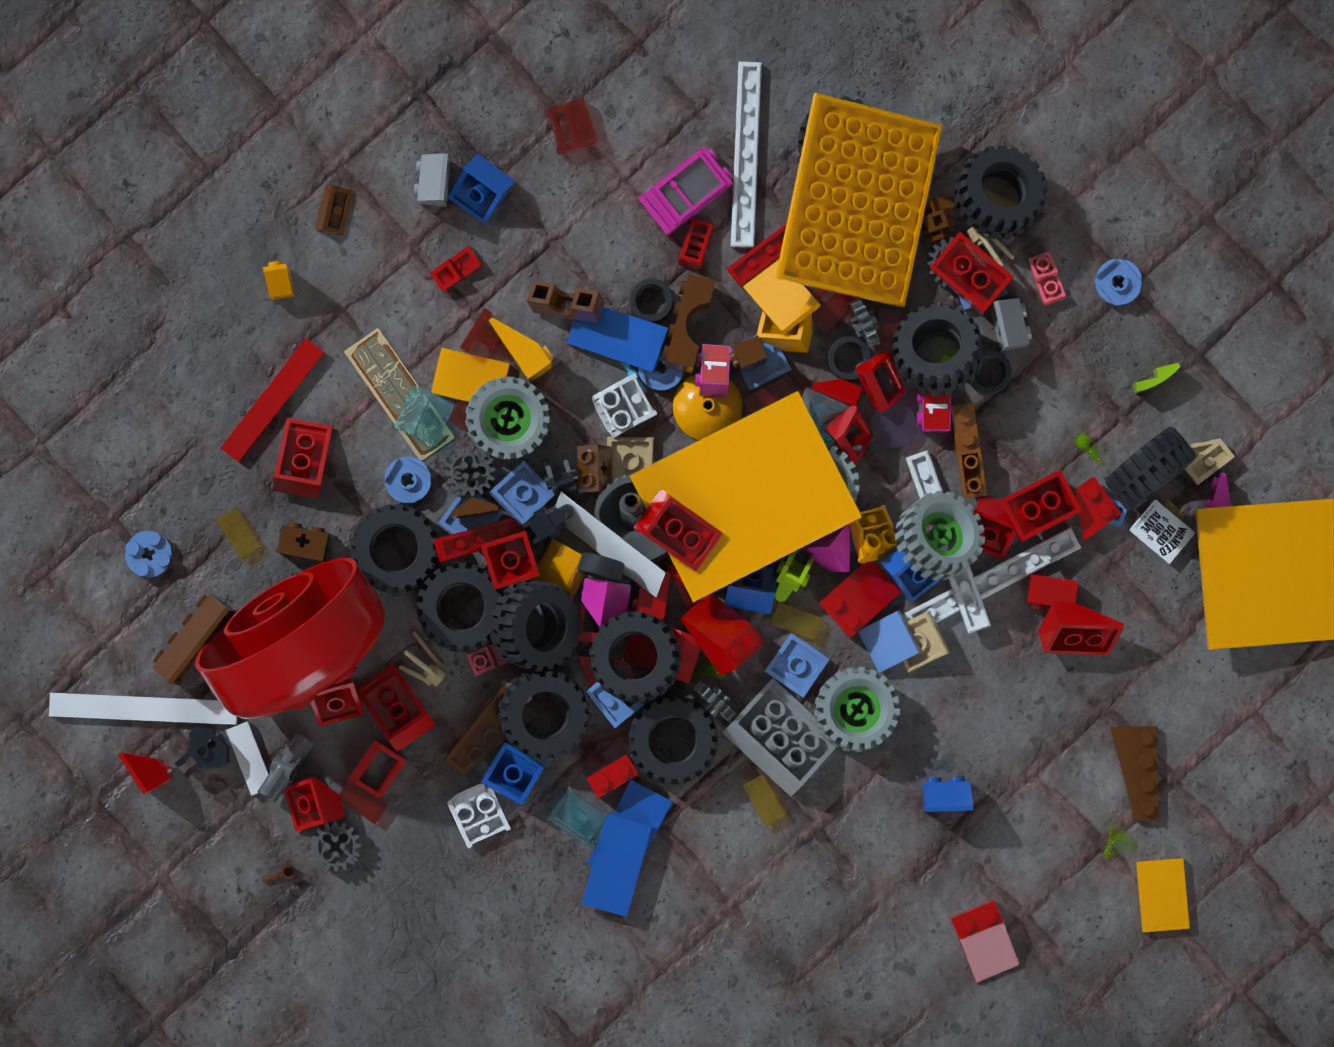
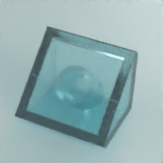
[394,385,455,447]
[802,388,849,443]
[548,789,607,846]

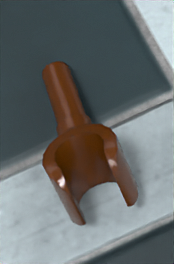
[262,865,295,883]

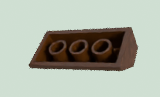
[152,594,235,685]

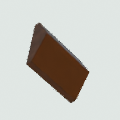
[451,497,500,519]

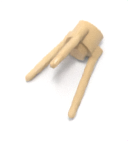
[966,226,1014,267]
[399,631,448,687]

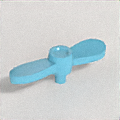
[620,362,648,393]

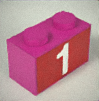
[695,344,730,398]
[917,389,951,432]

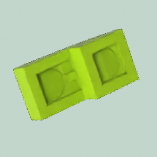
[1133,363,1180,394]

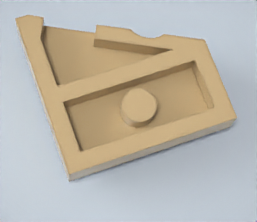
[1185,438,1235,486]

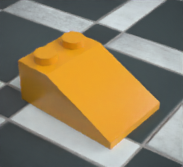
[489,318,554,382]

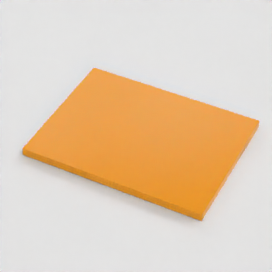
[775,93,943,308]
[630,391,862,602]
[1195,499,1334,650]

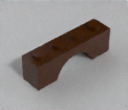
[662,274,715,374]

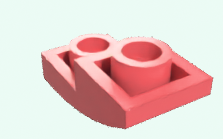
[1028,251,1066,306]
[466,643,506,676]

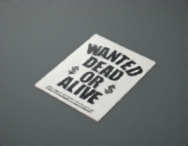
[1129,499,1195,564]

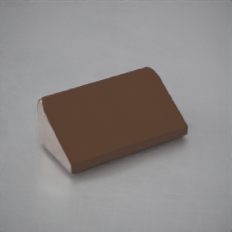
[315,185,353,236]

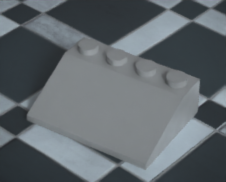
[722,678,836,796]

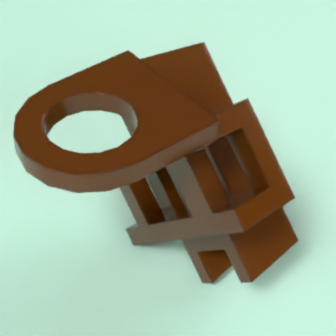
[920,194,960,242]

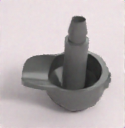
[594,473,667,561]

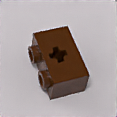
[729,335,767,372]
[577,444,612,494]
[277,522,330,562]

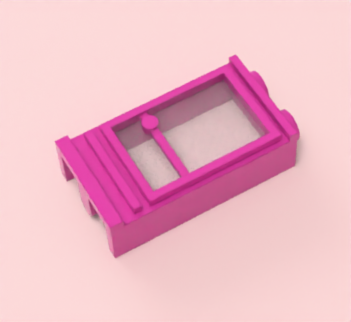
[638,146,733,237]

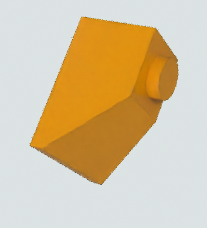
[757,311,812,353]

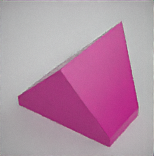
[800,525,850,572]
[581,578,631,627]

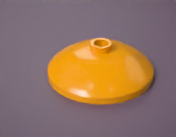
[673,372,743,440]

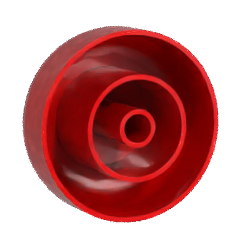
[195,558,385,719]

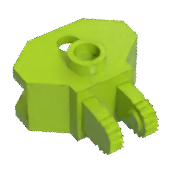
[775,550,815,602]

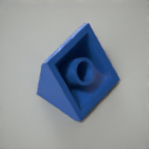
[481,742,545,806]

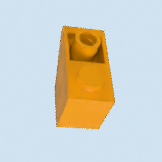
[263,261,295,300]

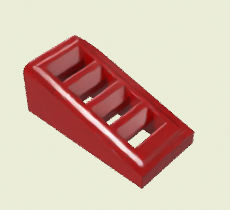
[678,217,715,271]

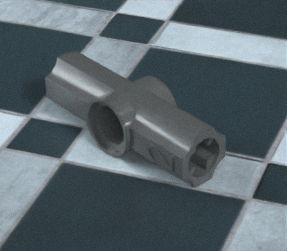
[257,733,314,803]

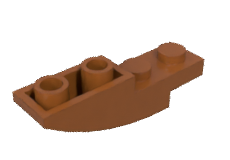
[951,403,987,498]

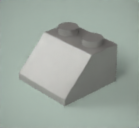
[414,153,451,207]
[990,298,1032,352]

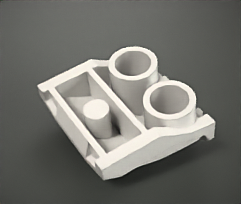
[592,373,657,438]
[447,784,511,848]

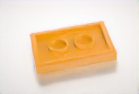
[743,258,820,335]
[431,348,510,409]
[1136,858,1190,932]

